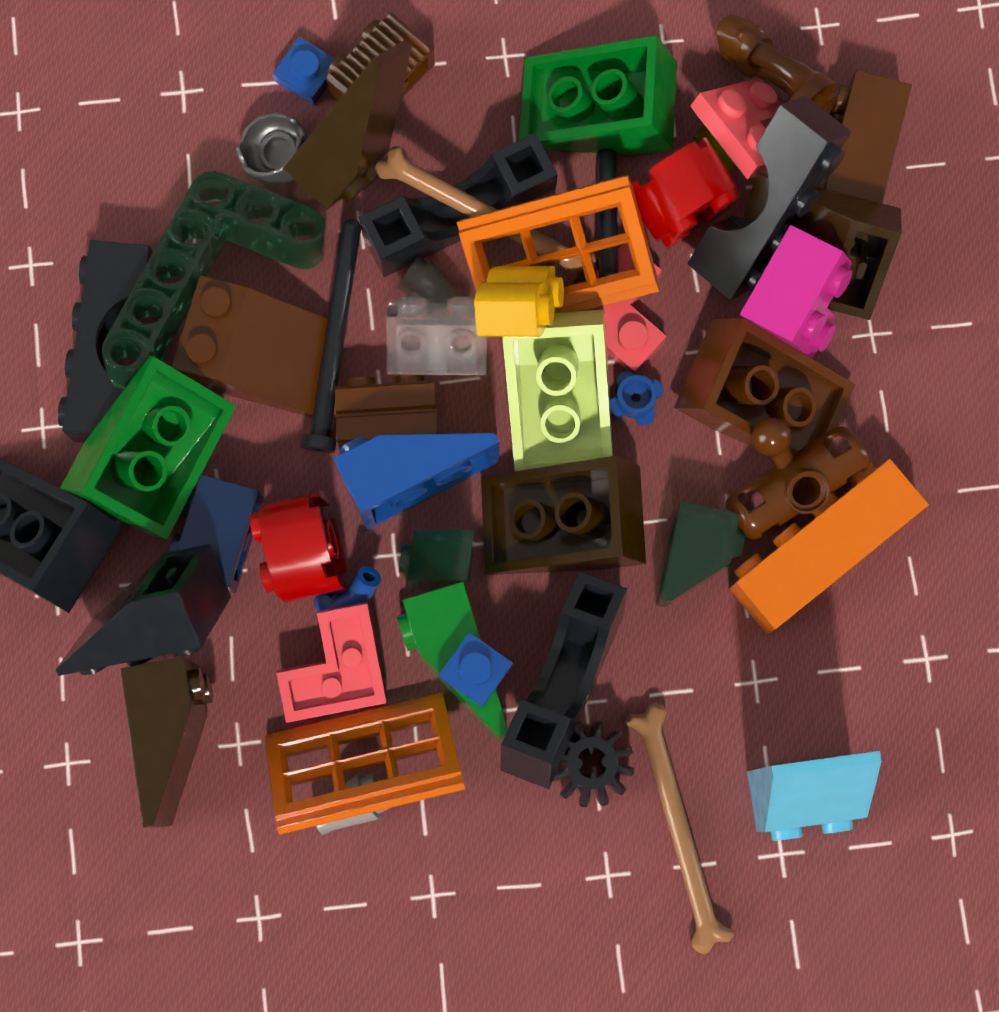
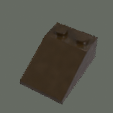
[283,39,412,210]
[481,456,646,575]
[120,657,213,828]

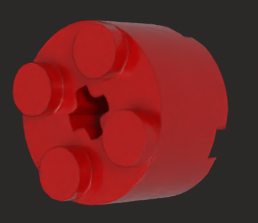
[632,137,740,249]
[249,490,347,603]

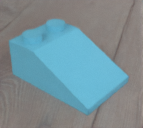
[747,751,882,841]

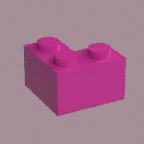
[740,225,852,359]

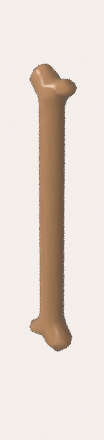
[375,146,597,282]
[625,702,734,954]

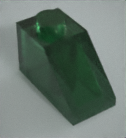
[656,501,745,607]
[399,529,474,594]

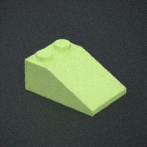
[503,309,613,471]

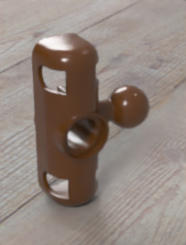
[725,417,871,540]

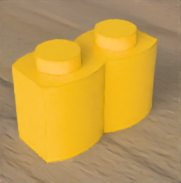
[474,266,564,337]

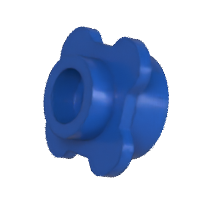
[610,371,663,426]

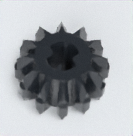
[553,720,634,807]

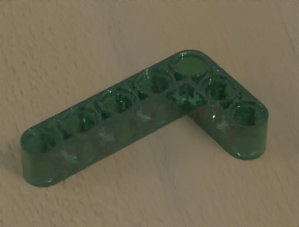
[102,171,325,391]

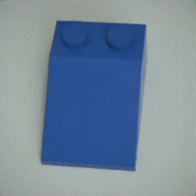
[333,433,499,530]

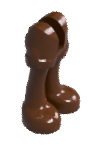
[716,15,837,114]

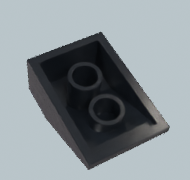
[0,459,122,613]

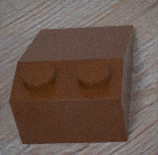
[172,275,348,418]
[674,318,855,454]

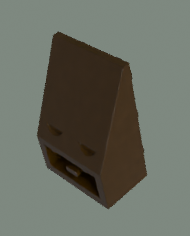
[743,171,902,320]

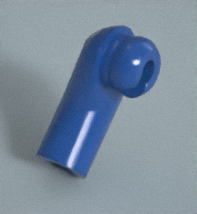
[314,566,381,611]

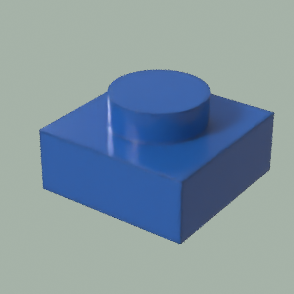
[273,37,335,106]
[438,632,513,708]

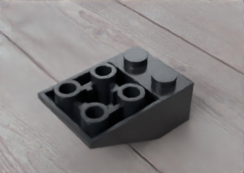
[56,544,231,676]

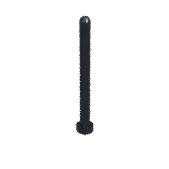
[301,219,361,453]

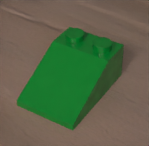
[519,35,677,156]
[60,356,236,540]
[397,582,508,741]

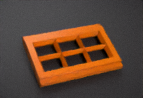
[457,174,660,313]
[265,692,465,835]

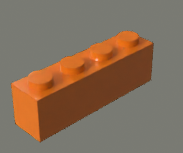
[729,459,929,635]

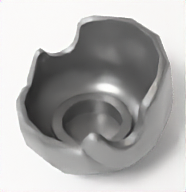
[236,112,308,186]

